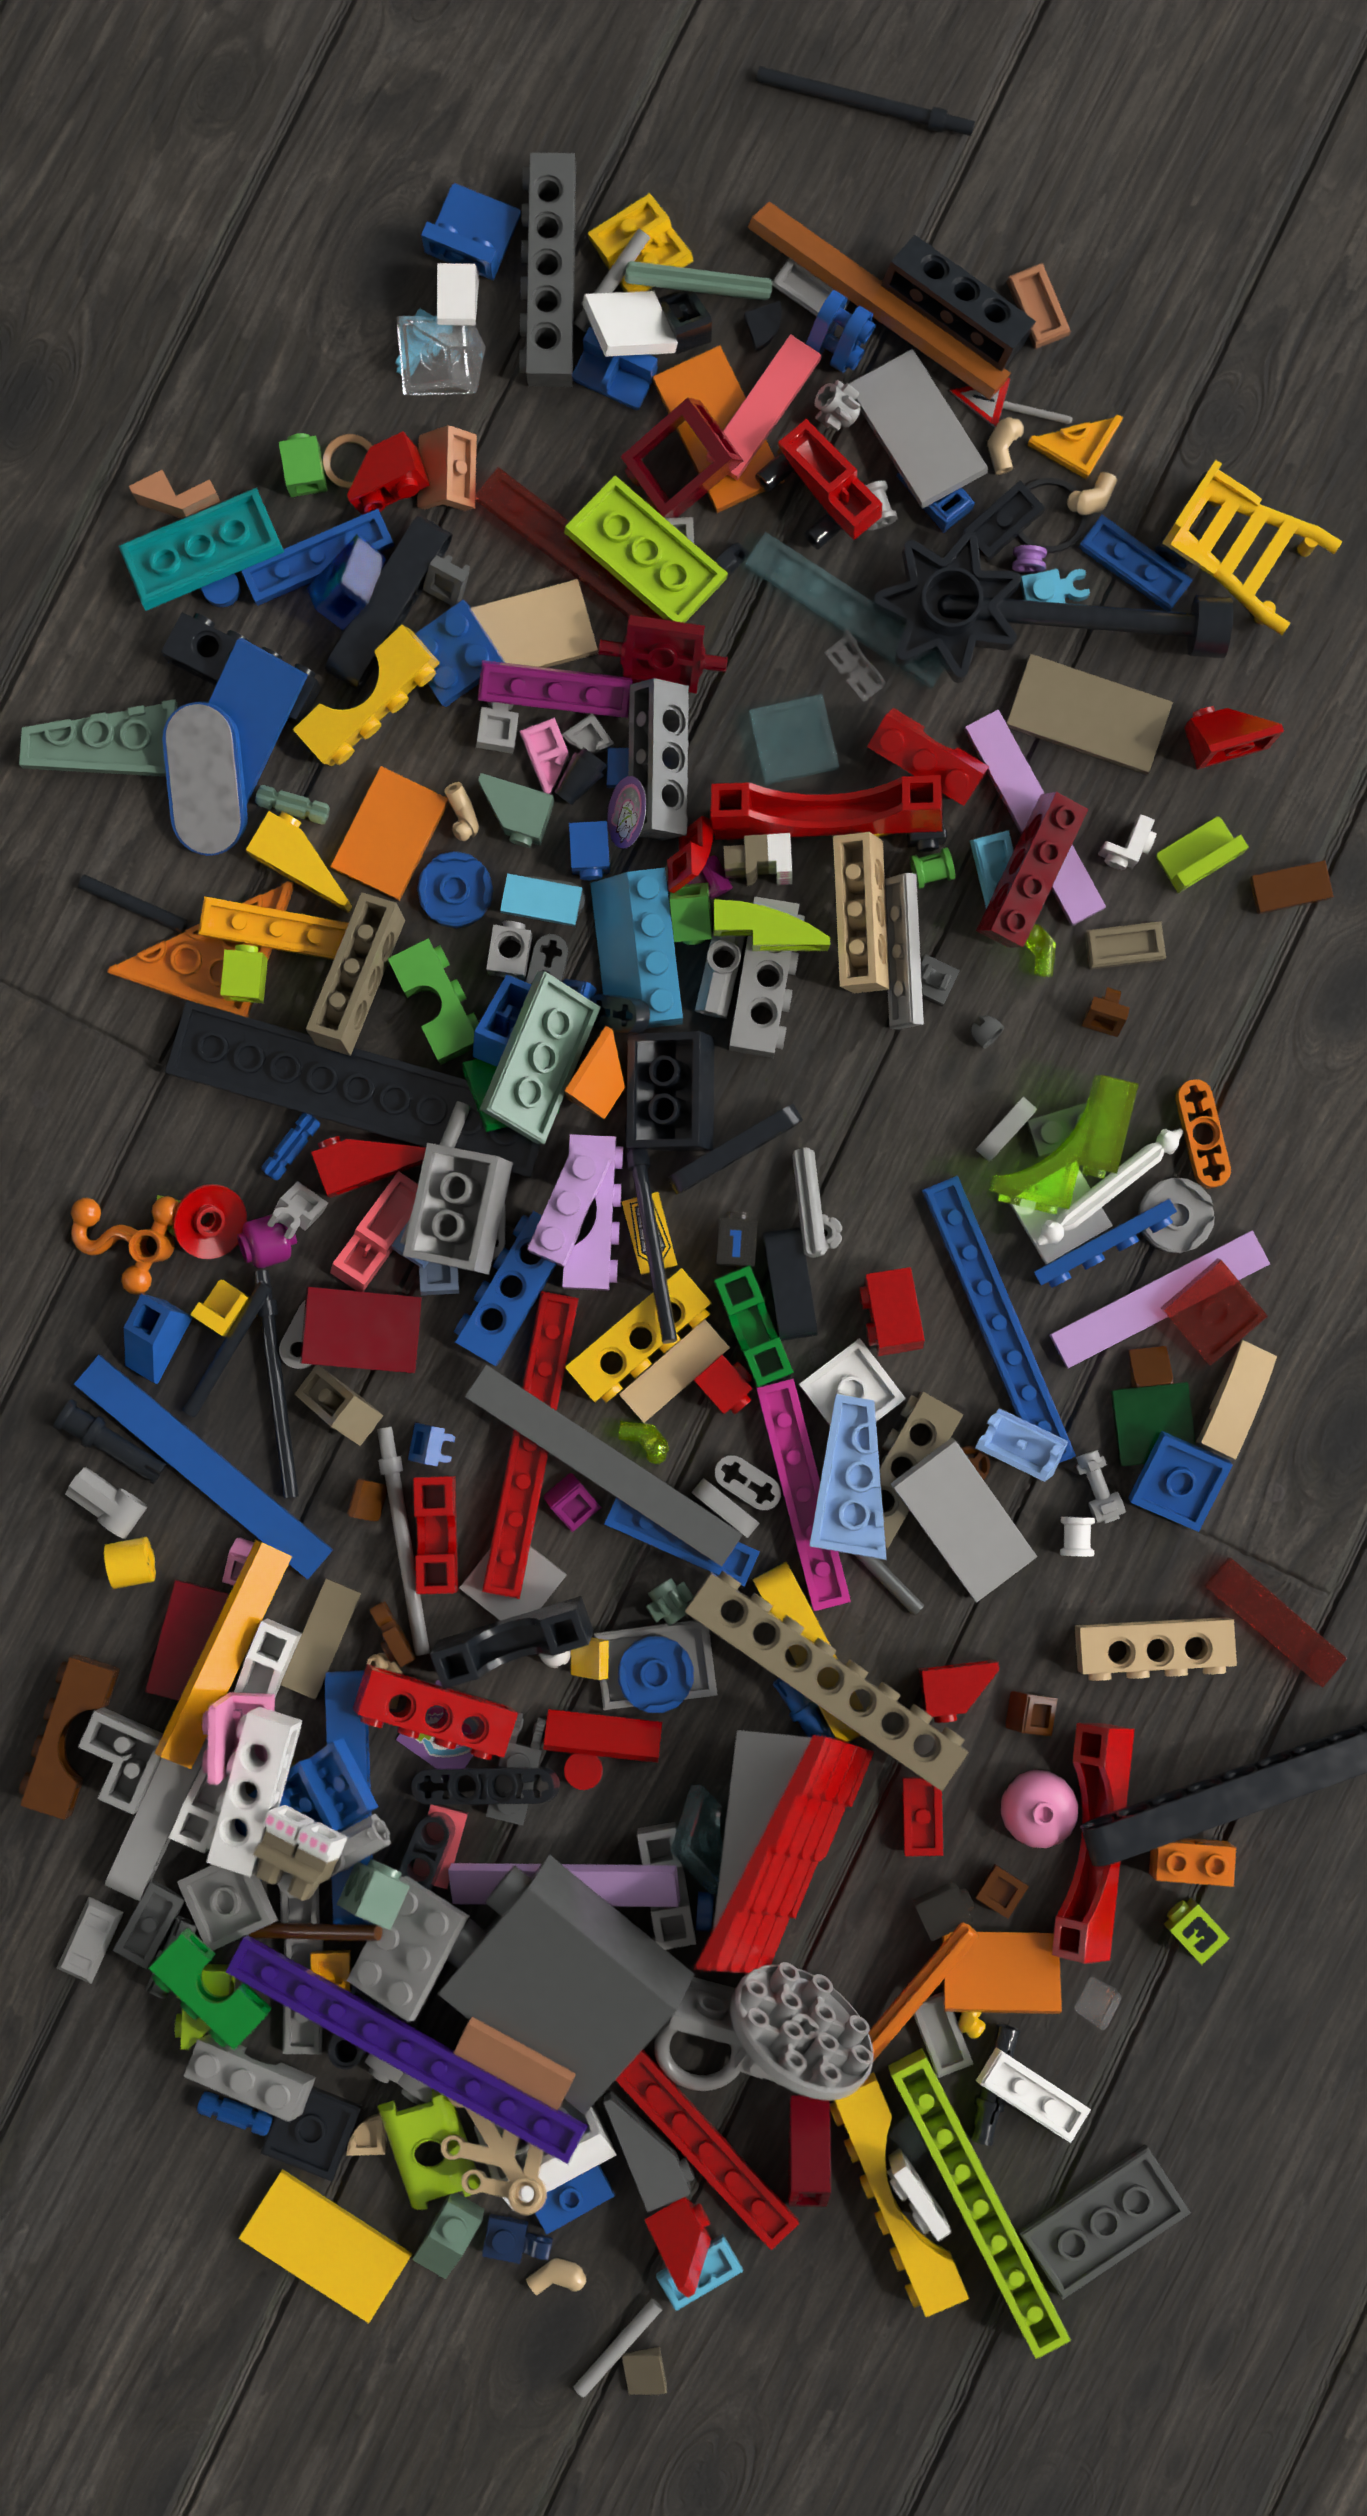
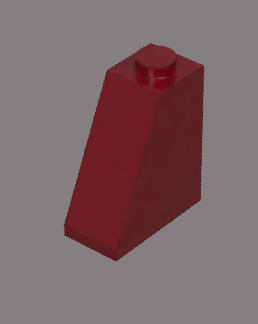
[788,2093,831,2207]

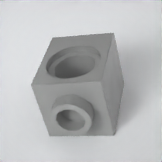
[486,921,533,981]

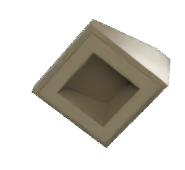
[622,2347,667,2395]

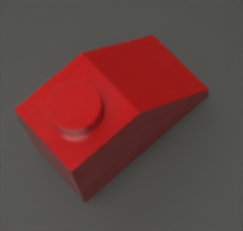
[919,1659,999,1723]
[645,2197,711,2298]

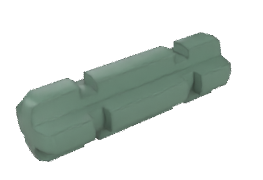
[255,785,330,825]

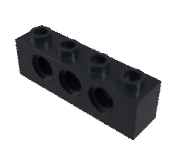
[881,234,1036,372]
[161,612,321,726]

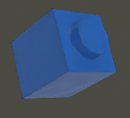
[569,821,610,880]

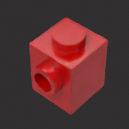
[693,1355,753,1415]

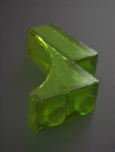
[989,1075,1139,1215]

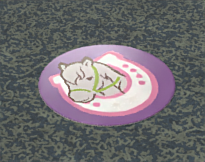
[608,776,646,848]

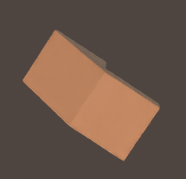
[129,470,221,519]

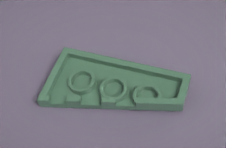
[19,699,178,777]

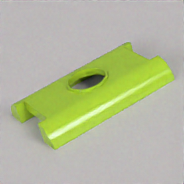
[377,2089,481,2210]

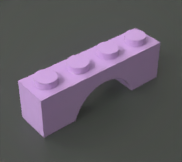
[563,1135,623,1291]

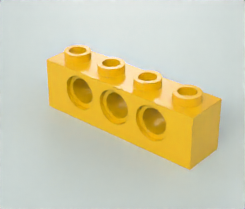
[565,1268,711,1403]

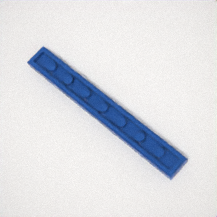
[922,1176,1076,1463]
[74,1355,334,1580]

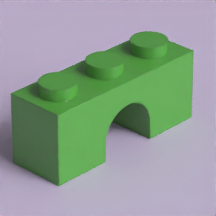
[387,938,479,1065]

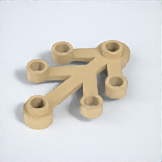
[441,2098,547,2215]

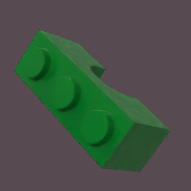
[714,1266,794,1387]
[149,1927,272,2050]

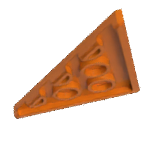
[108,881,295,1017]

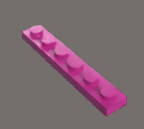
[756,1379,851,1611]

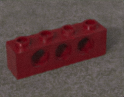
[976,792,1089,948]

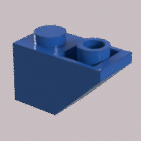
[124,1293,193,1384]

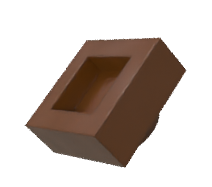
[974,1864,1029,1919]

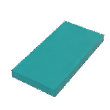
[119,488,284,611]

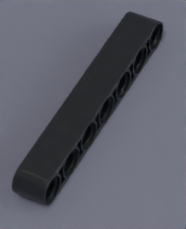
[328,1812,455,2070]

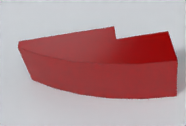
[778,419,883,540]

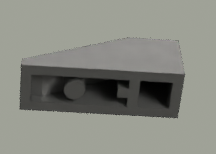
[603,2091,695,2212]

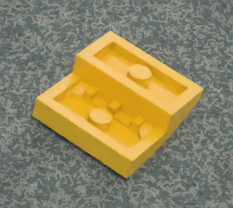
[588,193,693,292]

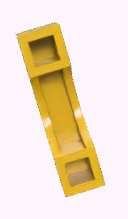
[293,624,440,766]

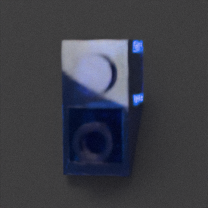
[307,534,386,630]

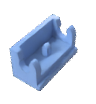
[975,1408,1068,1482]

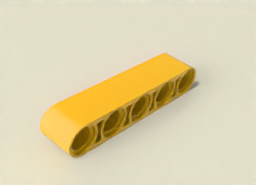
[752,1562,864,1743]

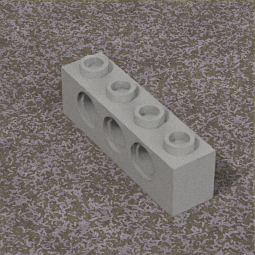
[729,896,805,1058]

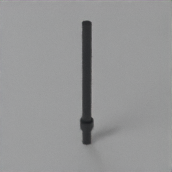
[756,66,975,136]
[624,1124,677,1344]
[254,1270,299,1498]

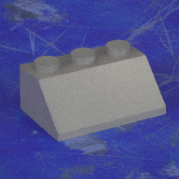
[403,1143,513,1275]

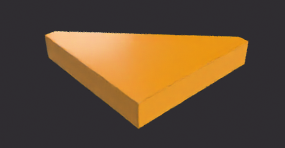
[1027,415,1123,480]

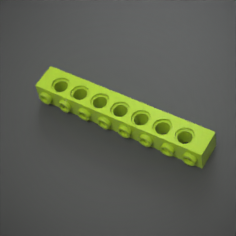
[888,2048,1071,2359]

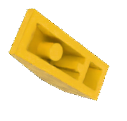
[246,811,352,913]

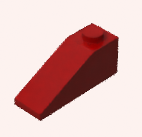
[311,1136,426,1198]

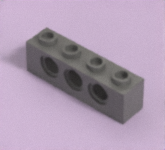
[628,678,689,841]

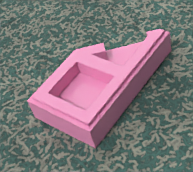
[520,718,569,795]

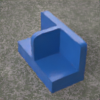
[573,327,657,410]

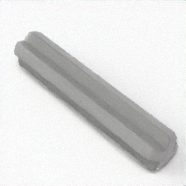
[792,1147,826,1258]

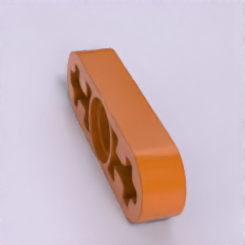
[1175,1079,1231,1188]

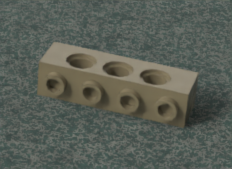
[306,892,405,1056]
[879,1392,964,1548]

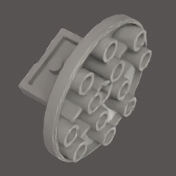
[730,1962,873,2100]

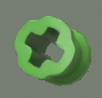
[910,847,955,889]

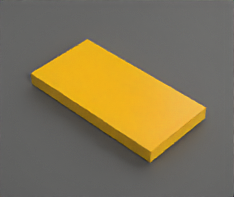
[238,2169,412,2323]

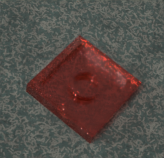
[1161,1258,1268,1366]

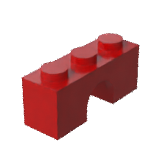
[867,708,989,806]
[414,1476,458,1594]

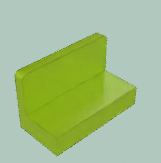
[1156,817,1249,893]

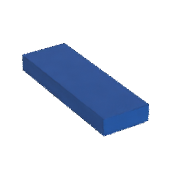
[1078,515,1193,611]

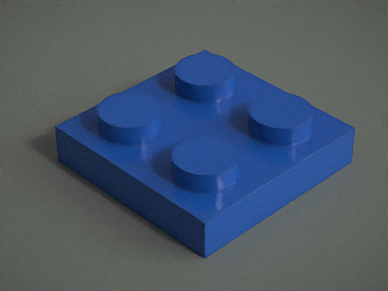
[415,600,506,707]
[1128,1431,1233,1532]

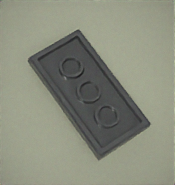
[1018,2145,1191,2300]

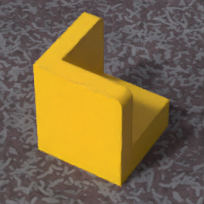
[190,1280,249,1337]

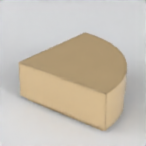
[347,2113,387,2156]

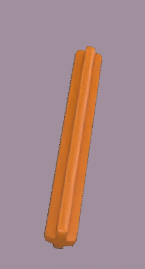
[868,1922,979,2062]

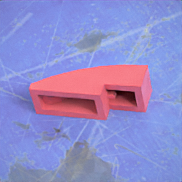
[330,1171,418,1292]

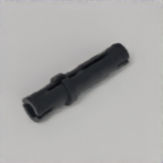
[968,2024,1021,2146]

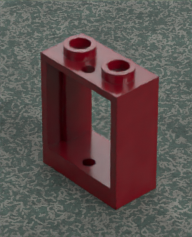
[620,397,743,518]

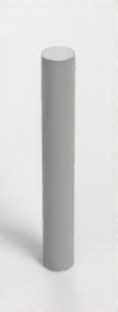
[573,228,650,332]
[573,2298,663,2398]

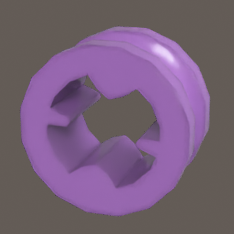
[1012,545,1047,573]

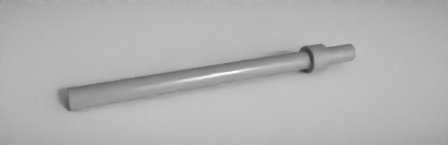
[377,1427,430,1656]

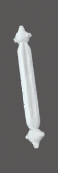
[1036,1128,1184,1246]

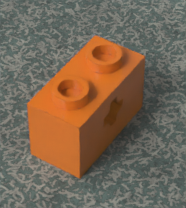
[1149,1838,1236,1887]

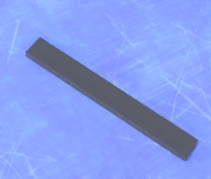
[465,1365,743,1567]

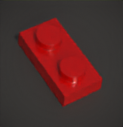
[902,1777,943,1856]

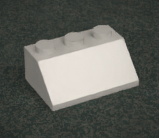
[474,2099,616,2211]

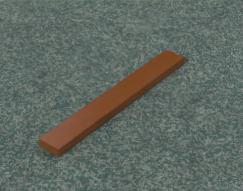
[748,202,1011,400]

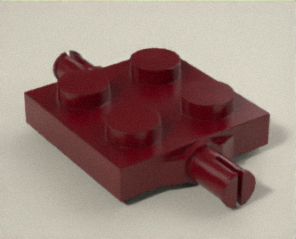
[598,615,728,694]

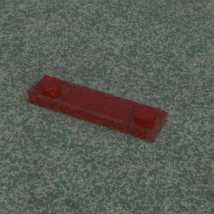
[1204,1557,1347,1688]

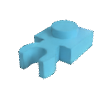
[1020,569,1090,603]

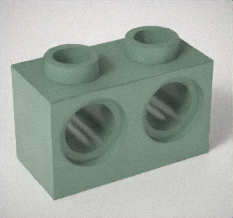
[336,1859,410,1930]

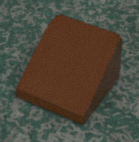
[1128,1346,1174,1388]
[347,1478,387,1522]
[1005,1691,1058,1736]

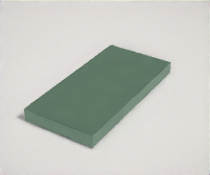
[480,971,601,1144]

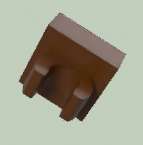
[1082,987,1130,1037]

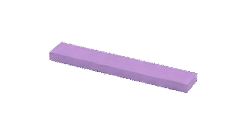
[964,710,1106,926]
[1050,1230,1270,1368]
[448,1863,681,1907]

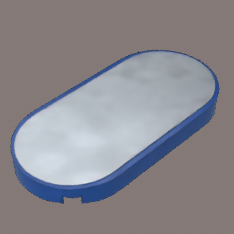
[162,702,248,855]

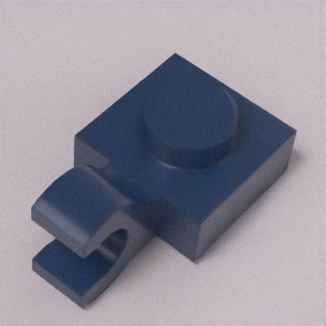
[482,2214,553,2264]

